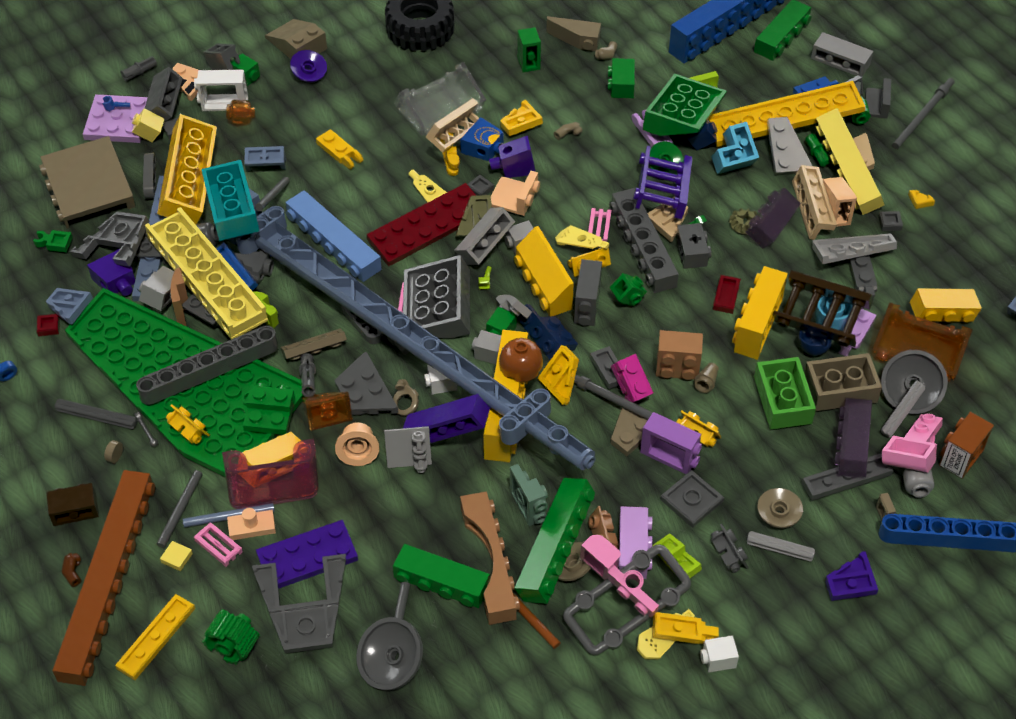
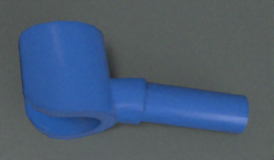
[102,96,131,111]

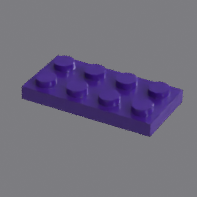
[256,520,358,589]

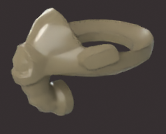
[393,379,419,416]

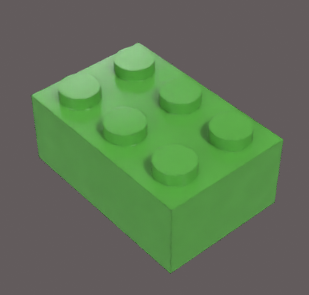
[754,357,816,429]

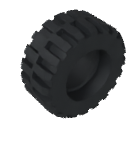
[385,0,455,52]

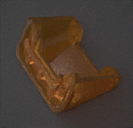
[872,302,973,382]

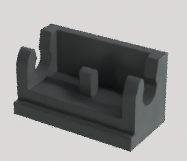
[203,43,240,70]

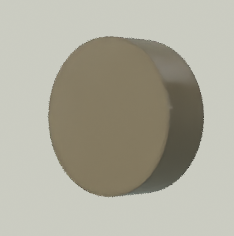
[104,440,123,463]

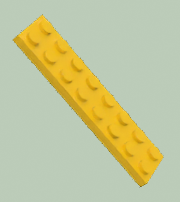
[709,81,865,147]

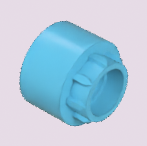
[814,296,853,331]

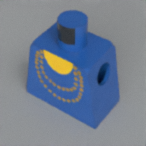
[460,117,504,161]

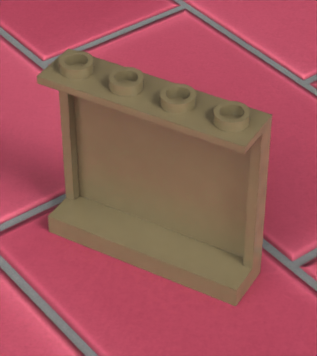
[39,136,135,229]

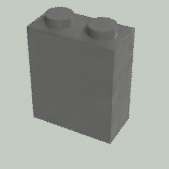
[574,259,602,326]

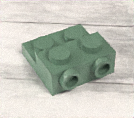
[510,464,548,526]

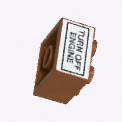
[939,411,994,479]

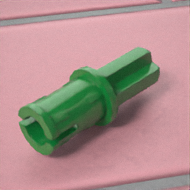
[805,134,830,167]

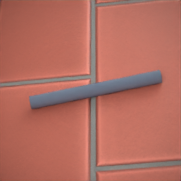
[183,503,275,528]

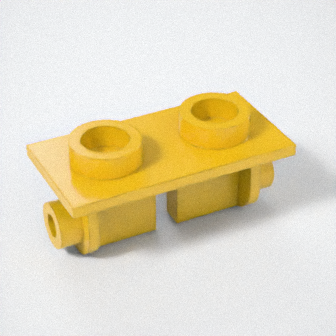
[567,247,611,277]
[166,404,210,444]
[676,410,721,447]

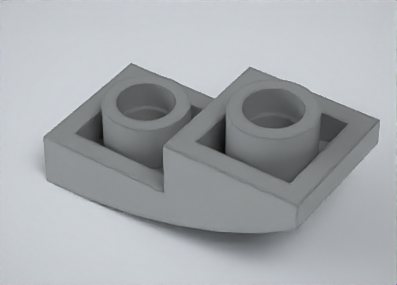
[496,295,532,318]

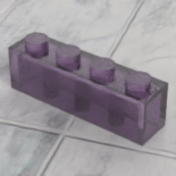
[835,398,872,477]

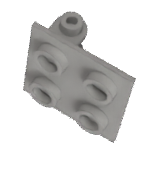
[384,426,432,473]

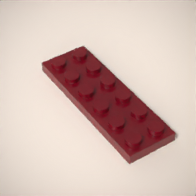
[367,183,476,267]

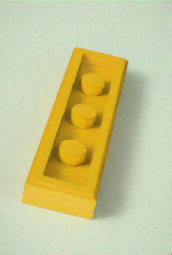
[115,594,195,680]

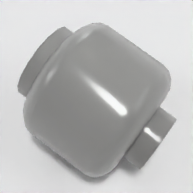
[903,469,935,497]

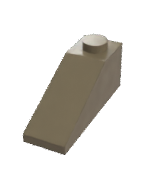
[546,16,601,51]

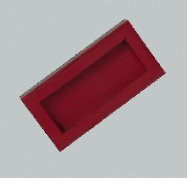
[713,275,741,314]

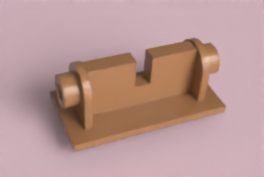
[588,506,619,549]

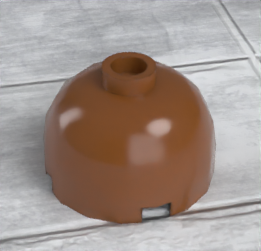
[499,338,543,382]

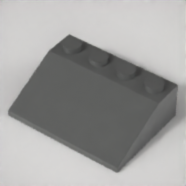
[403,255,470,338]

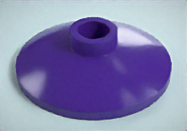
[290,50,327,82]

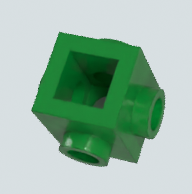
[609,273,647,307]

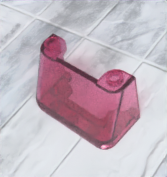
[222,439,318,509]

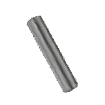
[881,381,925,438]
[747,531,815,561]

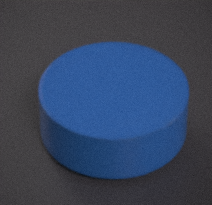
[0,361,17,381]

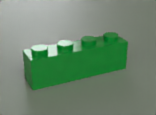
[754,0,812,61]
[393,544,490,608]

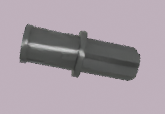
[120,56,157,82]

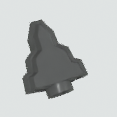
[234,250,274,283]

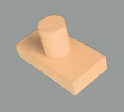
[227,508,276,540]

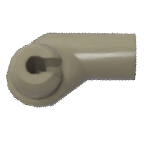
[595,41,618,60]
[553,122,583,140]

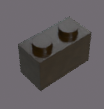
[46,483,99,526]

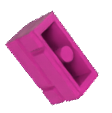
[611,354,654,403]

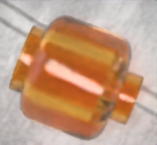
[226,100,255,125]

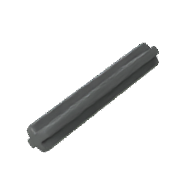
[55,399,137,429]

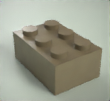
[804,353,882,411]

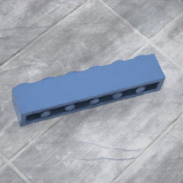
[285,190,382,282]

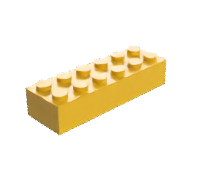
[157,114,217,225]
[483,330,528,462]

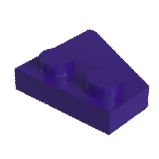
[825,551,878,601]

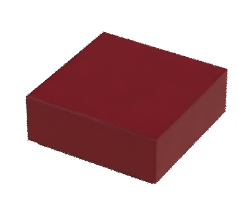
[37,314,60,336]

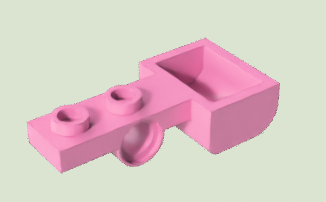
[882,414,943,473]
[580,535,659,618]

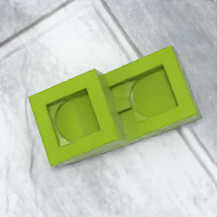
[652,533,702,578]

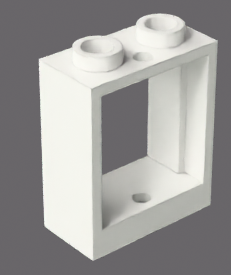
[194,70,248,111]

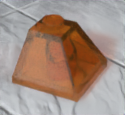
[302,392,352,431]

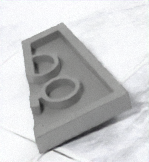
[767,117,812,175]

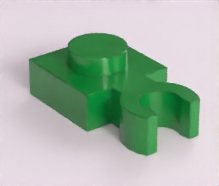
[33,230,73,253]

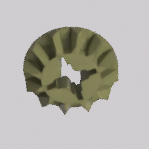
[729,208,761,234]

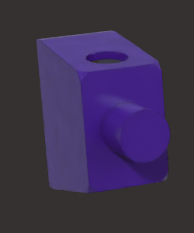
[489,136,536,178]
[87,249,135,296]

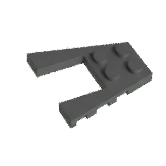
[252,554,346,653]

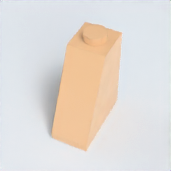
[823,177,857,227]

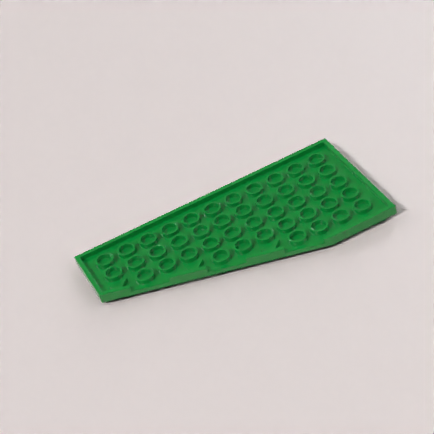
[65,288,309,483]

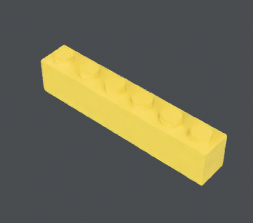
[816,108,885,215]

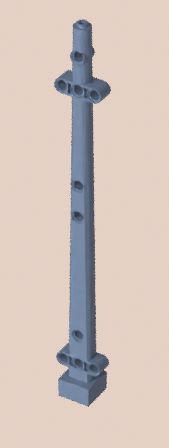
[227,189,596,470]

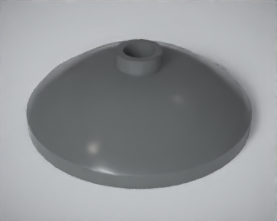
[881,350,948,414]
[356,617,423,690]

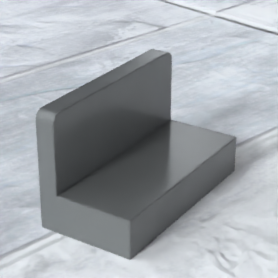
[865,78,891,119]

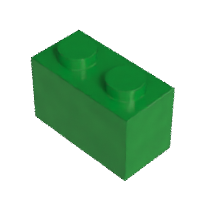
[517,27,541,72]
[608,58,635,98]

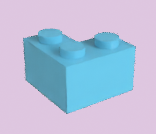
[711,122,759,174]

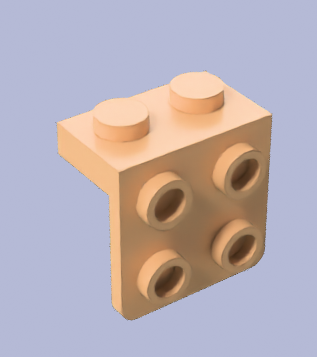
[491,171,540,216]

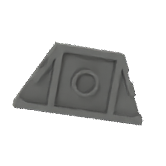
[334,352,398,415]

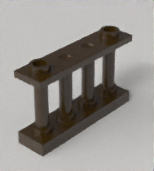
[773,270,873,347]

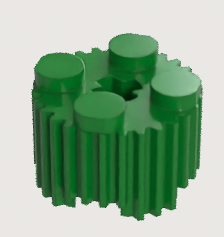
[202,609,260,665]

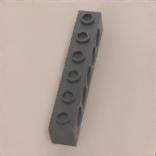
[609,188,679,293]

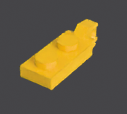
[653,612,719,644]

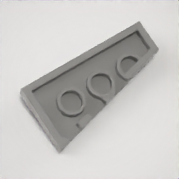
[812,234,897,264]

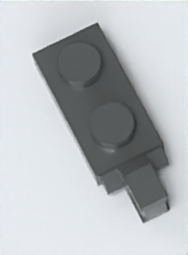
[848,255,877,301]

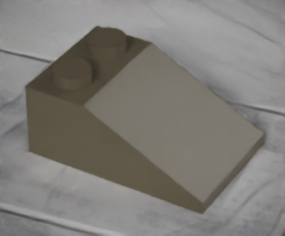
[265,19,327,59]

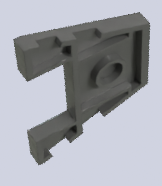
[69,211,150,266]

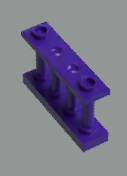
[633,146,692,219]

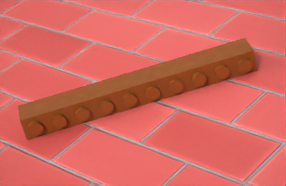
[52,470,155,686]

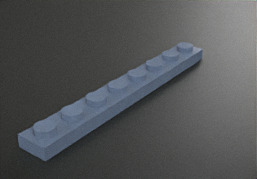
[132,176,167,301]

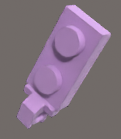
[839,309,876,356]

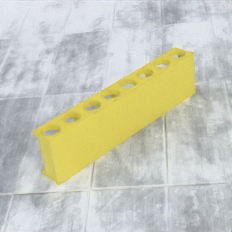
[145,207,268,340]

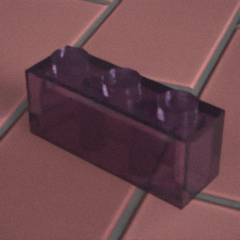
[746,187,801,249]

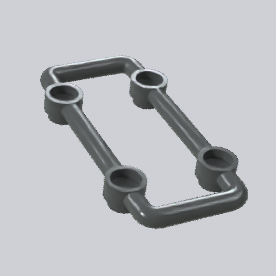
[563,544,691,655]

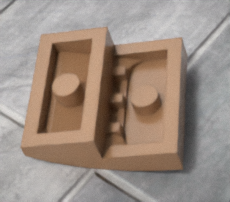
[170,268,188,326]

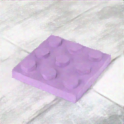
[83,94,148,143]

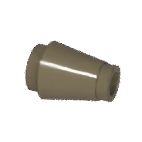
[694,363,719,393]

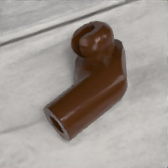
[61,553,81,587]

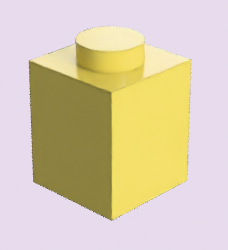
[132,108,164,142]

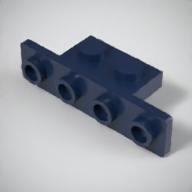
[518,304,578,360]

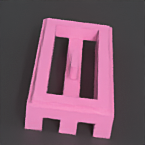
[588,208,611,242]
[194,522,243,567]

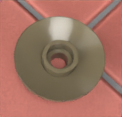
[757,488,803,528]
[558,542,591,581]

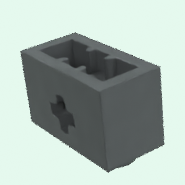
[676,223,711,269]

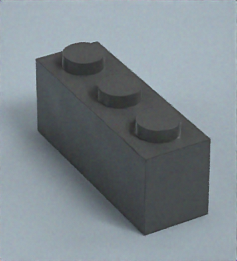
[145,67,183,122]

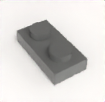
[590,346,619,389]

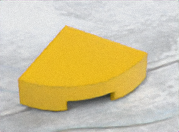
[908,190,935,209]

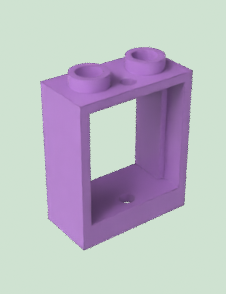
[640,412,702,474]

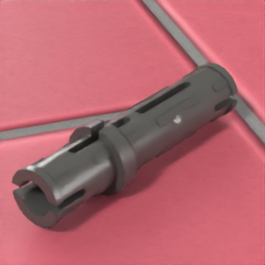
[299,353,316,397]

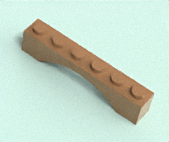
[460,491,520,625]

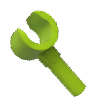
[478,266,491,290]

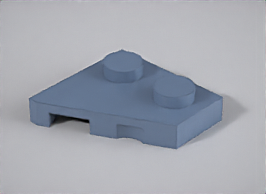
[46,288,93,325]

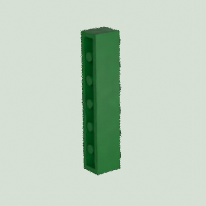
[514,478,595,604]

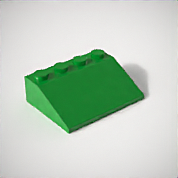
[642,73,727,136]

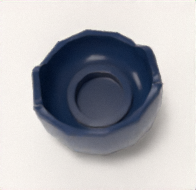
[799,330,832,356]

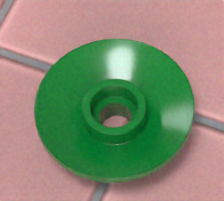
[649,141,683,175]

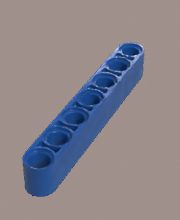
[878,514,1016,552]

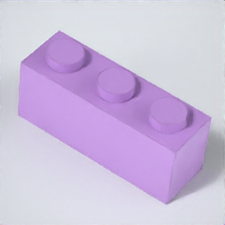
[619,506,652,579]

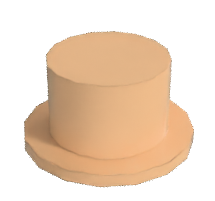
[335,423,379,466]

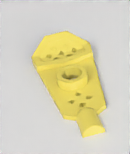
[408,169,447,203]
[555,225,609,249]
[637,609,695,659]

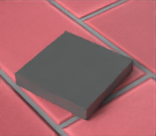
[660,470,724,528]

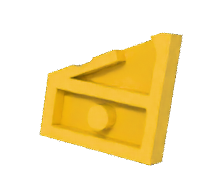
[500,100,543,136]
[538,345,579,405]

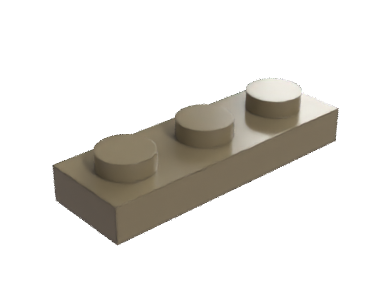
[281,328,347,360]

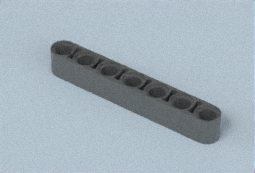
[136,326,278,405]

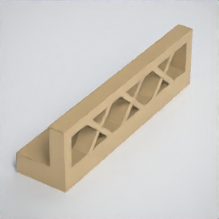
[426,98,479,153]
[792,165,837,240]

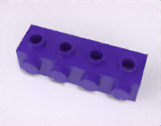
[403,394,490,443]

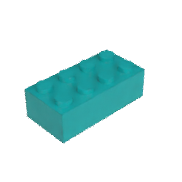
[201,160,260,241]

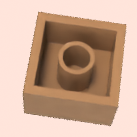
[656,330,703,380]

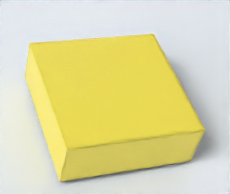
[160,541,193,572]

